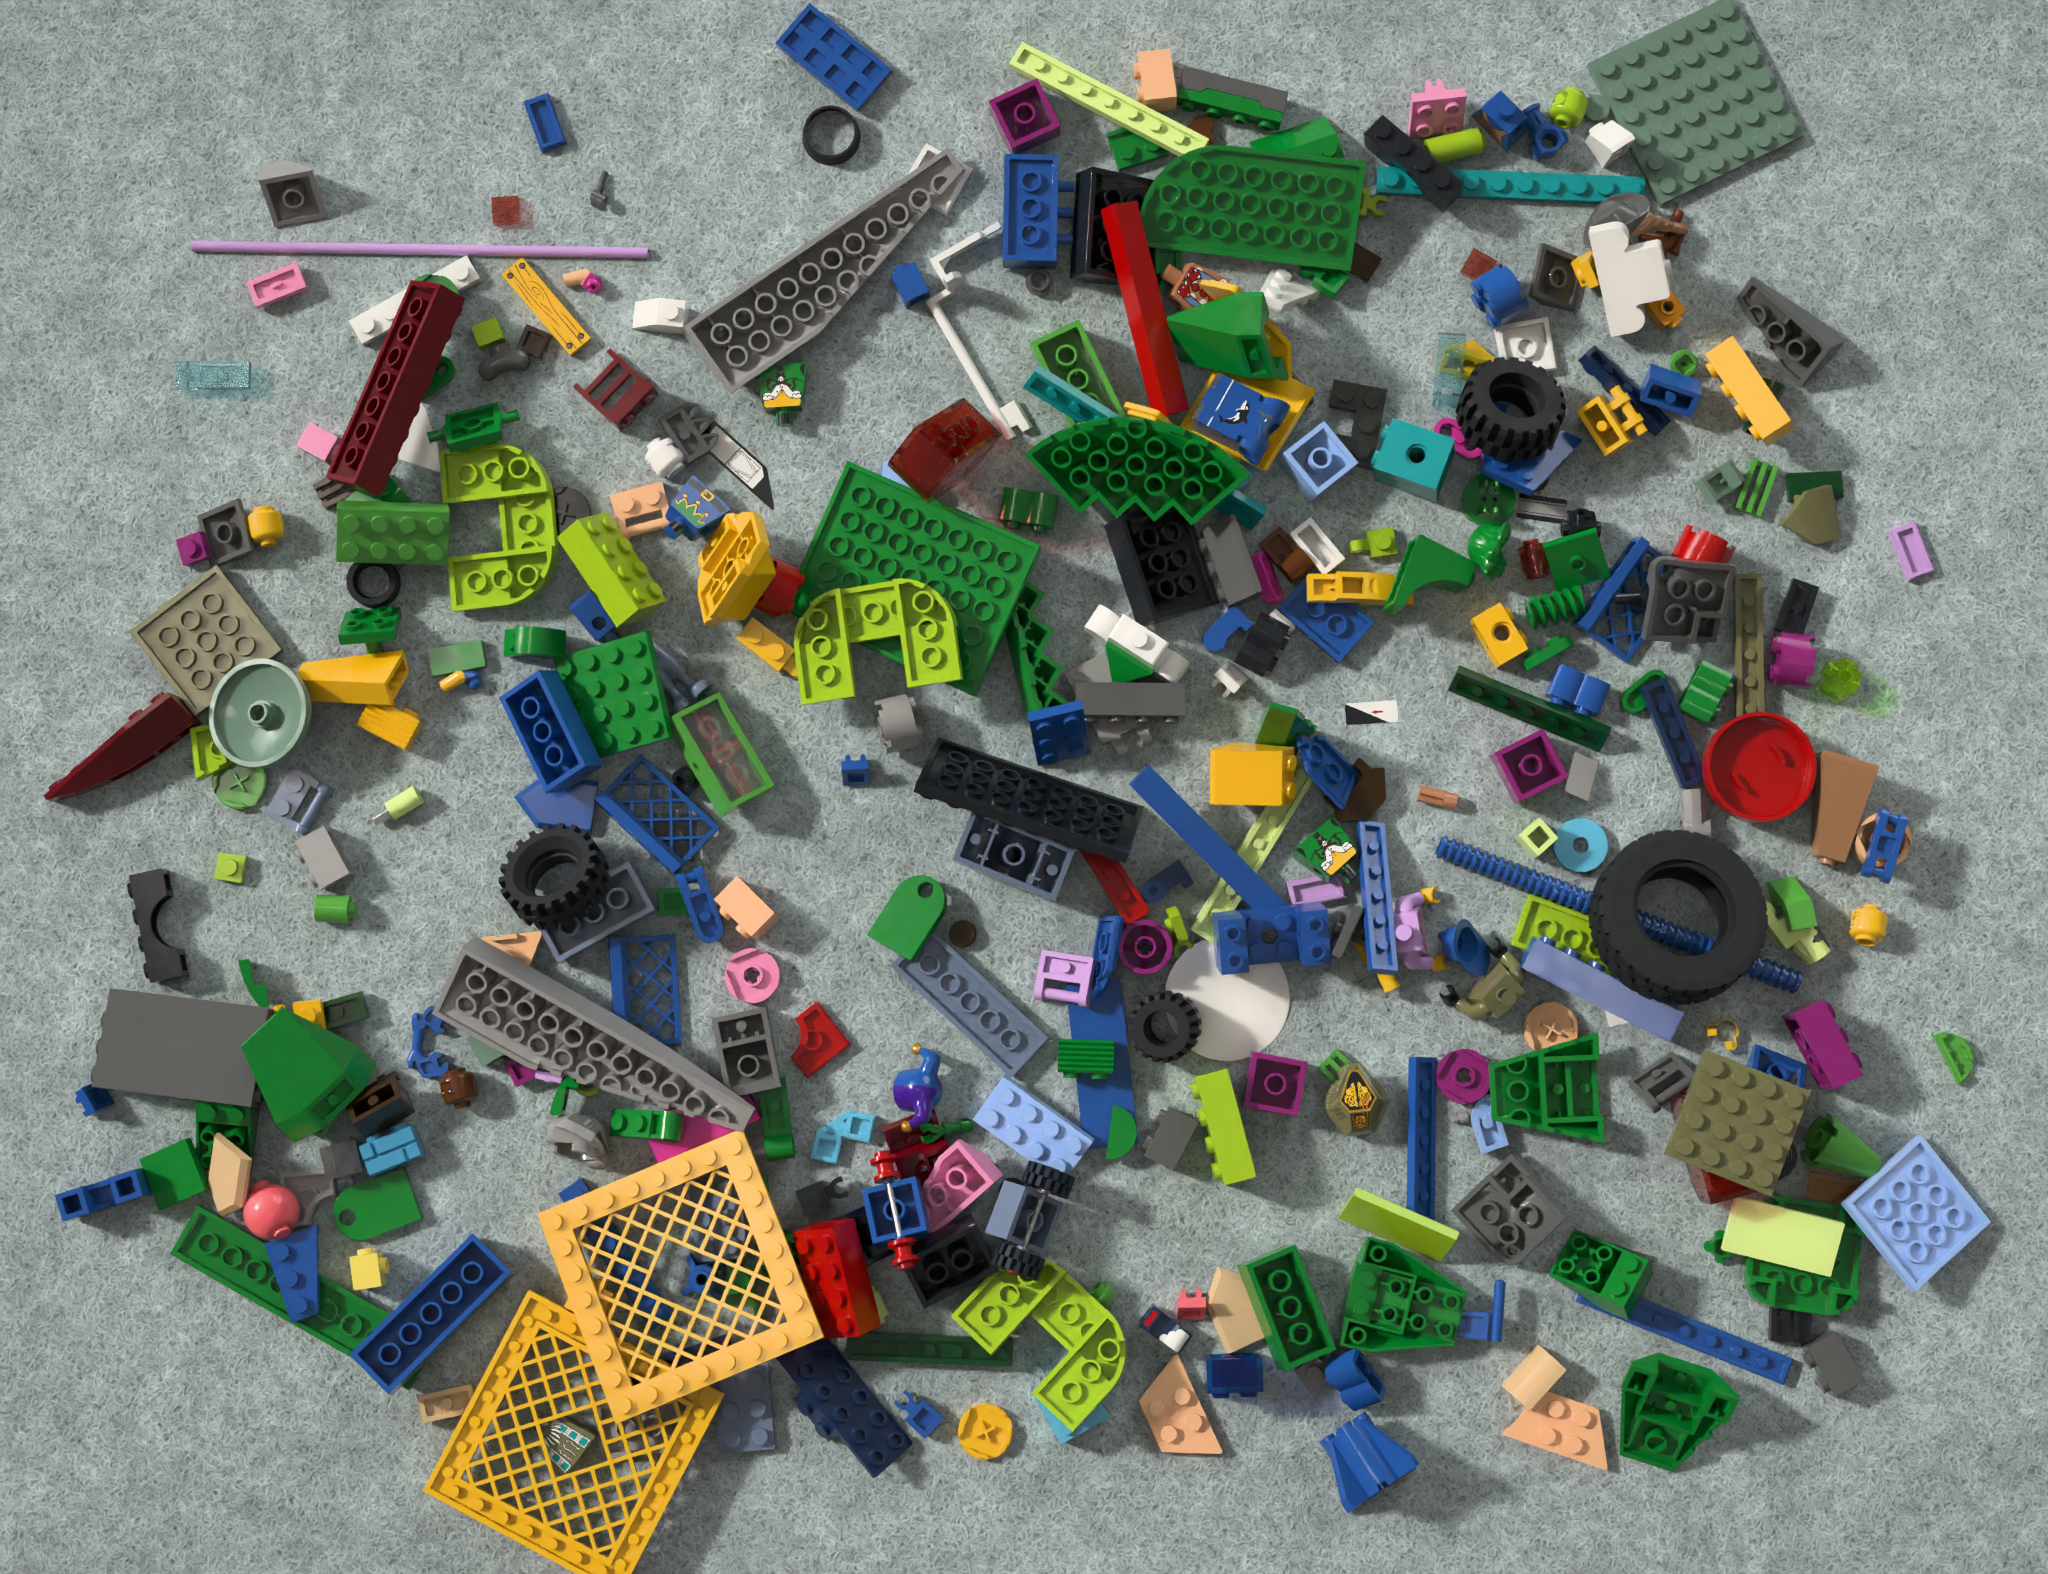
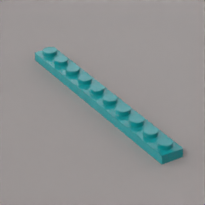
[1375,166,1645,204]
[1023,365,1267,530]

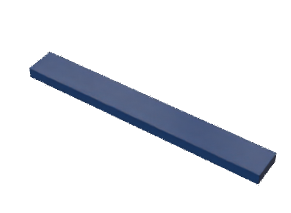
[1129,765,1287,933]
[1575,1294,1793,1385]

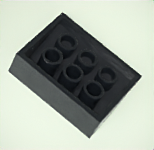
[1070,167,1154,285]
[1104,506,1220,627]

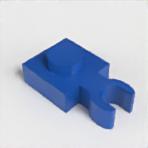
[895,1390,944,1439]

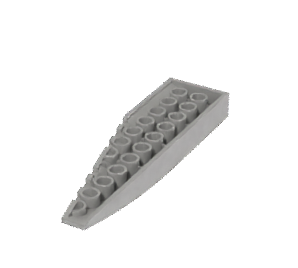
[682,148,963,394]
[432,936,755,1132]

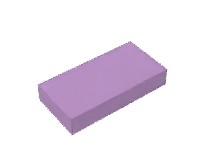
[1888,521,1935,581]
[1286,874,1346,904]

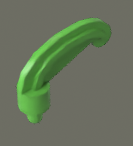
[726,1294,765,1323]

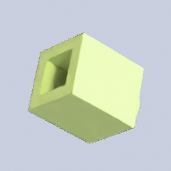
[1515,818,1558,858]

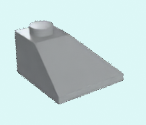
[259,160,328,227]

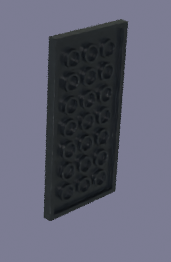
[914,737,1144,863]

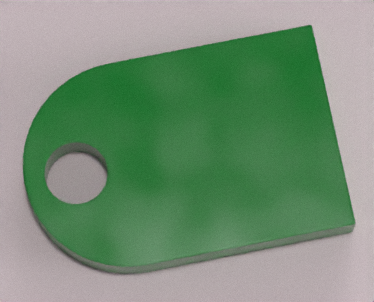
[867,875,947,963]
[333,1167,424,1240]

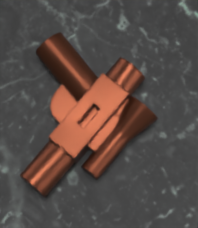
[1639,209,1686,258]

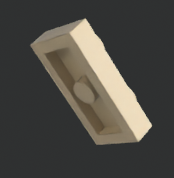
[417,1383,475,1423]

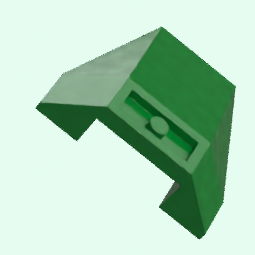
[1166,292,1289,381]
[240,1007,377,1143]
[1340,1236,1467,1352]

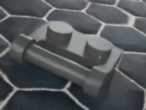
[1627,1051,1694,1114]

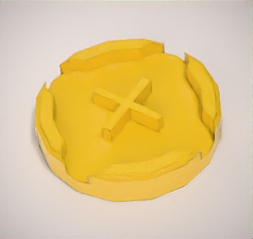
[958,1403,1013,1460]

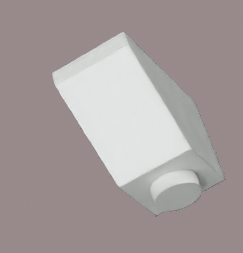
[1585,120,1635,168]
[632,298,689,334]

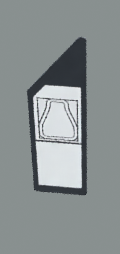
[701,421,774,510]

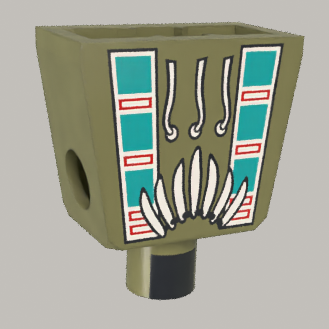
[530,1412,598,1476]

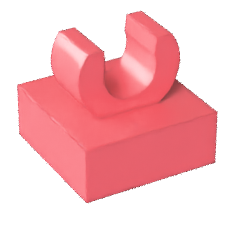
[1177,1289,1206,1320]

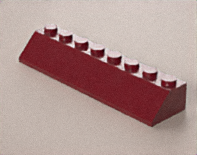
[325,280,465,497]

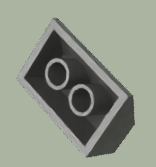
[1198,514,1262,609]

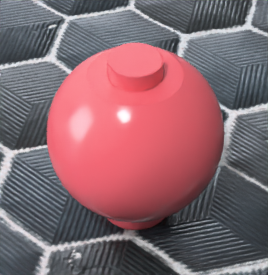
[243,1180,300,1240]

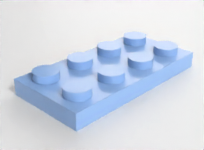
[972,1074,1094,1175]

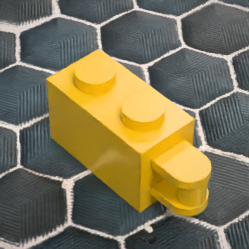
[736,617,798,679]

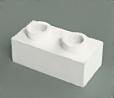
[1288,517,1345,574]

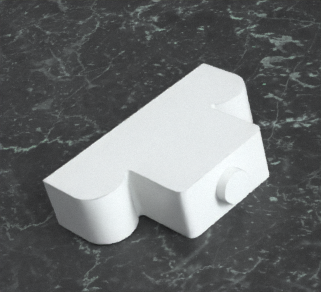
[1589,221,1673,337]
[1083,605,1190,683]

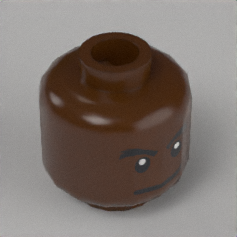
[439,1067,478,1109]

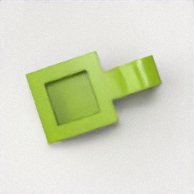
[1348,527,1398,559]
[1164,906,1194,958]

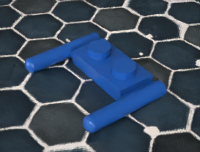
[1456,1279,1506,1342]

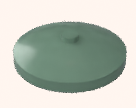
[209,659,312,769]

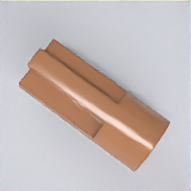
[1417,785,1458,810]

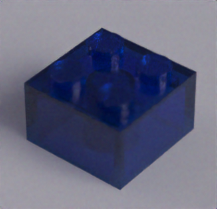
[1203,1352,1264,1398]

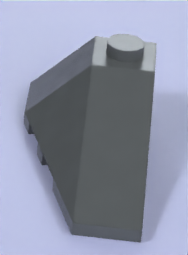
[1737,277,1845,388]

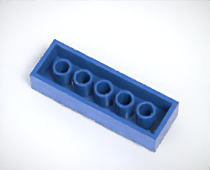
[349,1233,514,1396]

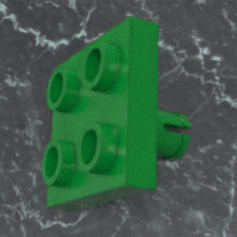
[338,606,402,654]

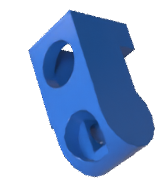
[1202,604,1253,654]

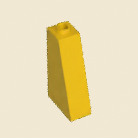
[297,650,410,705]

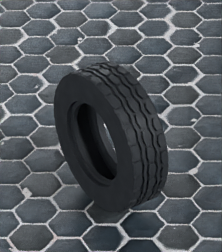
[1588,829,1768,1005]

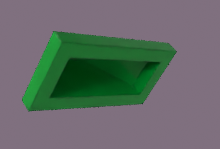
[1104,641,1154,683]

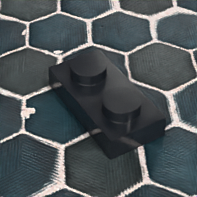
[1774,578,1819,634]

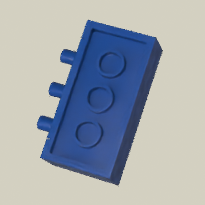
[1002,154,1074,269]

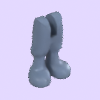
[653,640,713,716]

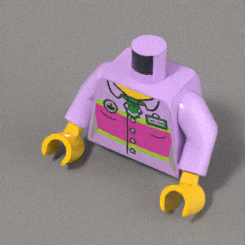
[1393,887,1451,972]

